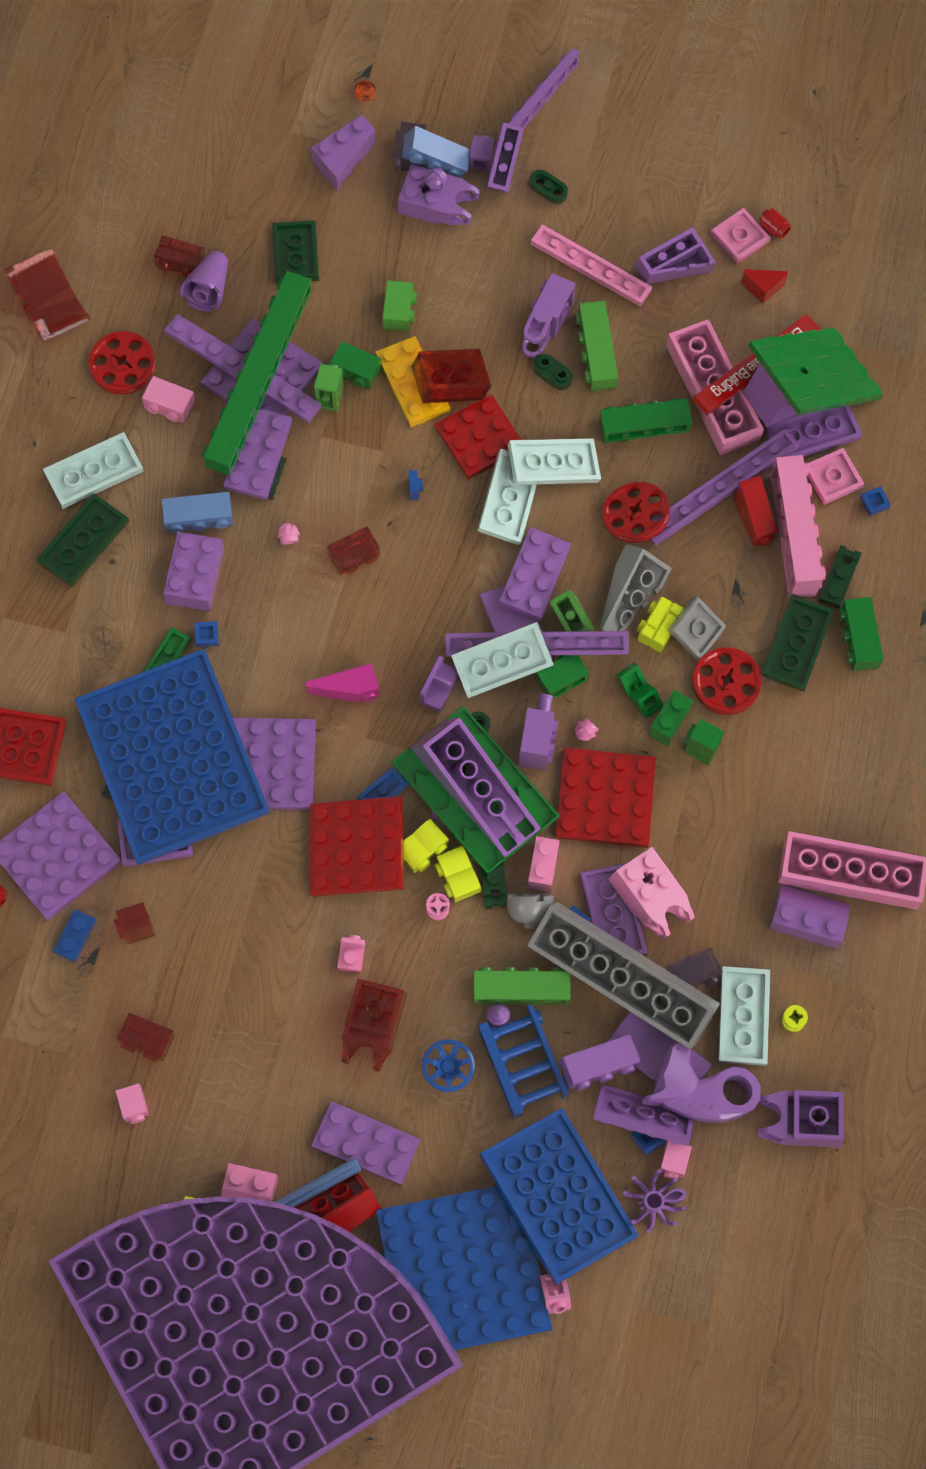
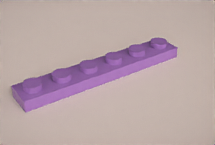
[498,48,580,134]

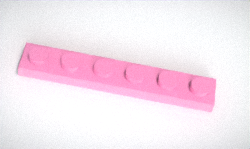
[531,224,652,307]

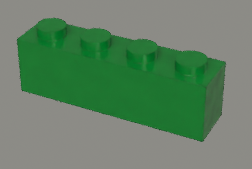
[599,398,692,443]

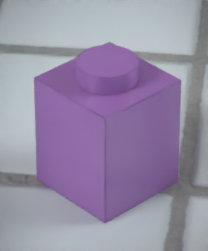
[469,135,494,172]

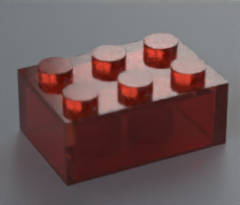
[411,348,491,404]

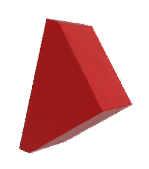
[741,269,787,303]

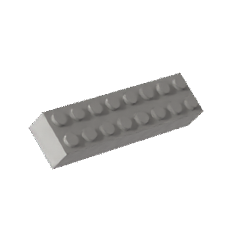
[527,902,720,1049]

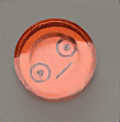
[354,80,376,102]

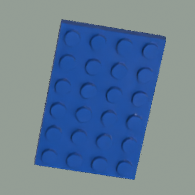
[479,1108,639,1285]

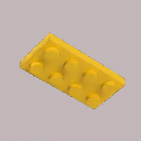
[375,336,451,428]

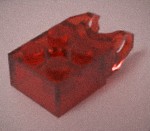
[341,978,407,1073]

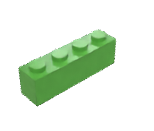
[575,301,618,391]
[474,967,571,1005]

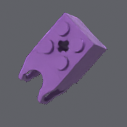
[398,164,480,225]
[522,273,576,359]
[757,1090,844,1148]

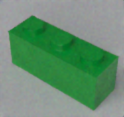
[839,597,883,671]

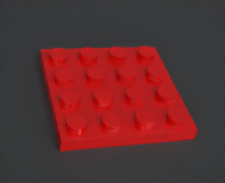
[555,747,656,848]
[310,796,404,897]

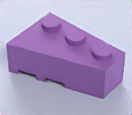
[311,115,375,191]
[634,227,716,284]

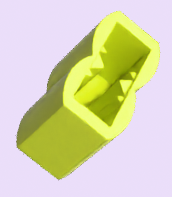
[403,819,449,873]
[434,846,481,903]

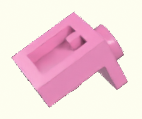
[337,935,365,973]
[540,1274,571,1314]

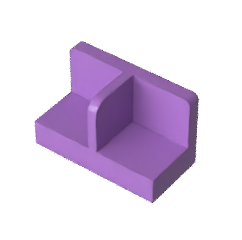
[420,656,459,713]

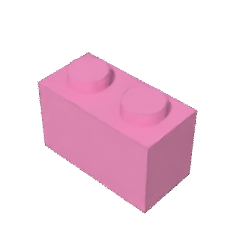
[142,376,195,423]
[527,836,560,892]

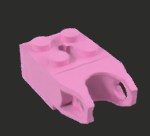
[608,847,695,940]

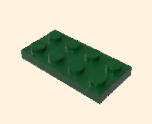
[36,493,129,587]
[761,594,834,692]

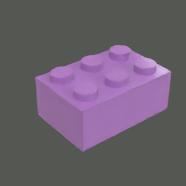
[163,532,224,611]

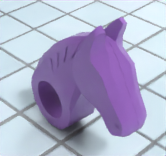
[642,1041,761,1123]

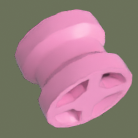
[426,893,450,921]

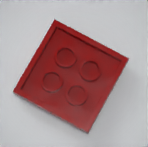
[435,394,521,480]
[0,708,67,786]

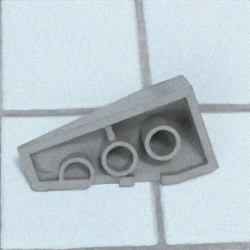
[600,544,672,631]

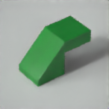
[616,662,664,718]

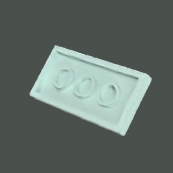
[43,432,144,509]
[508,439,601,485]
[477,449,537,545]
[451,622,554,698]
[718,966,770,1066]

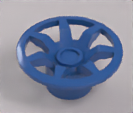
[422,1039,475,1092]

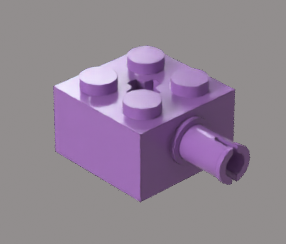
[518,694,558,770]

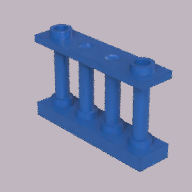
[478,1005,569,1119]

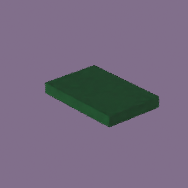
[273,220,319,283]

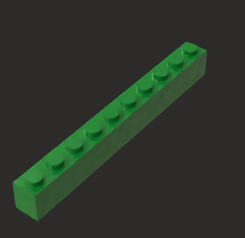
[202,271,312,476]

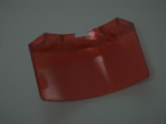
[4,249,91,341]

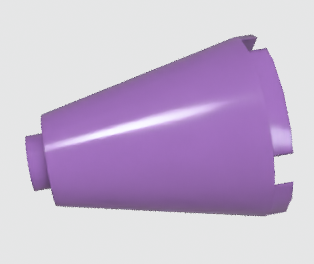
[180,251,228,312]

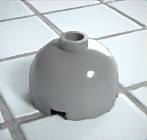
[507,893,554,929]

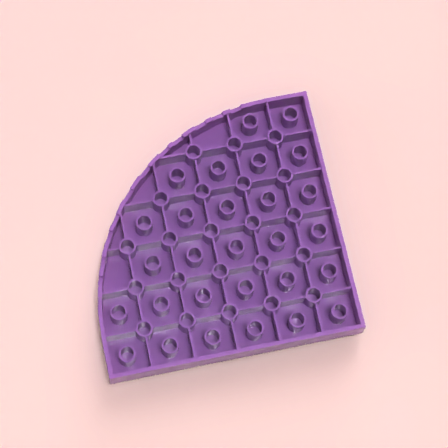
[49,1196,464,1469]

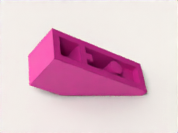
[305,663,380,702]

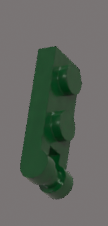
[819,545,862,609]
[480,861,507,910]

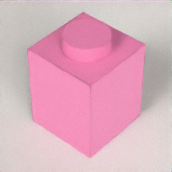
[116,1083,150,1124]
[659,1141,692,1179]

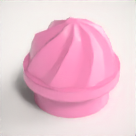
[277,523,300,545]
[575,717,599,741]

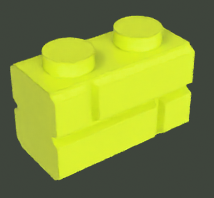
[636,597,684,652]

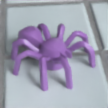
[623,1169,686,1233]

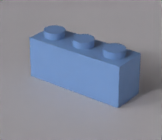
[402,126,470,178]
[162,492,233,534]

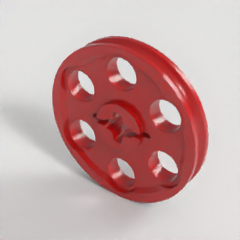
[89,331,156,395]
[602,482,670,543]
[692,647,762,715]

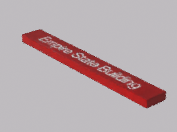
[692,314,821,416]

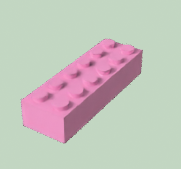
[666,319,764,456]
[770,455,826,599]
[778,831,926,910]

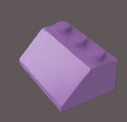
[769,884,850,949]

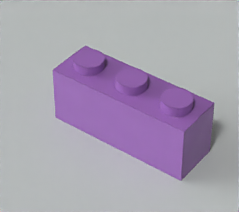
[485,122,524,193]
[559,1034,641,1091]

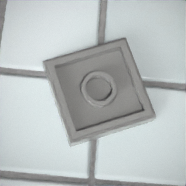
[668,596,726,660]

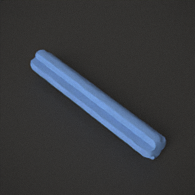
[275,1159,361,1208]

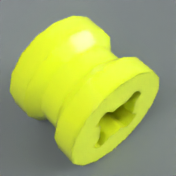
[781,1005,808,1032]

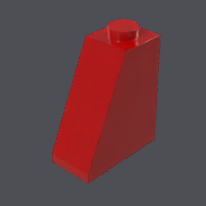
[734,476,778,547]

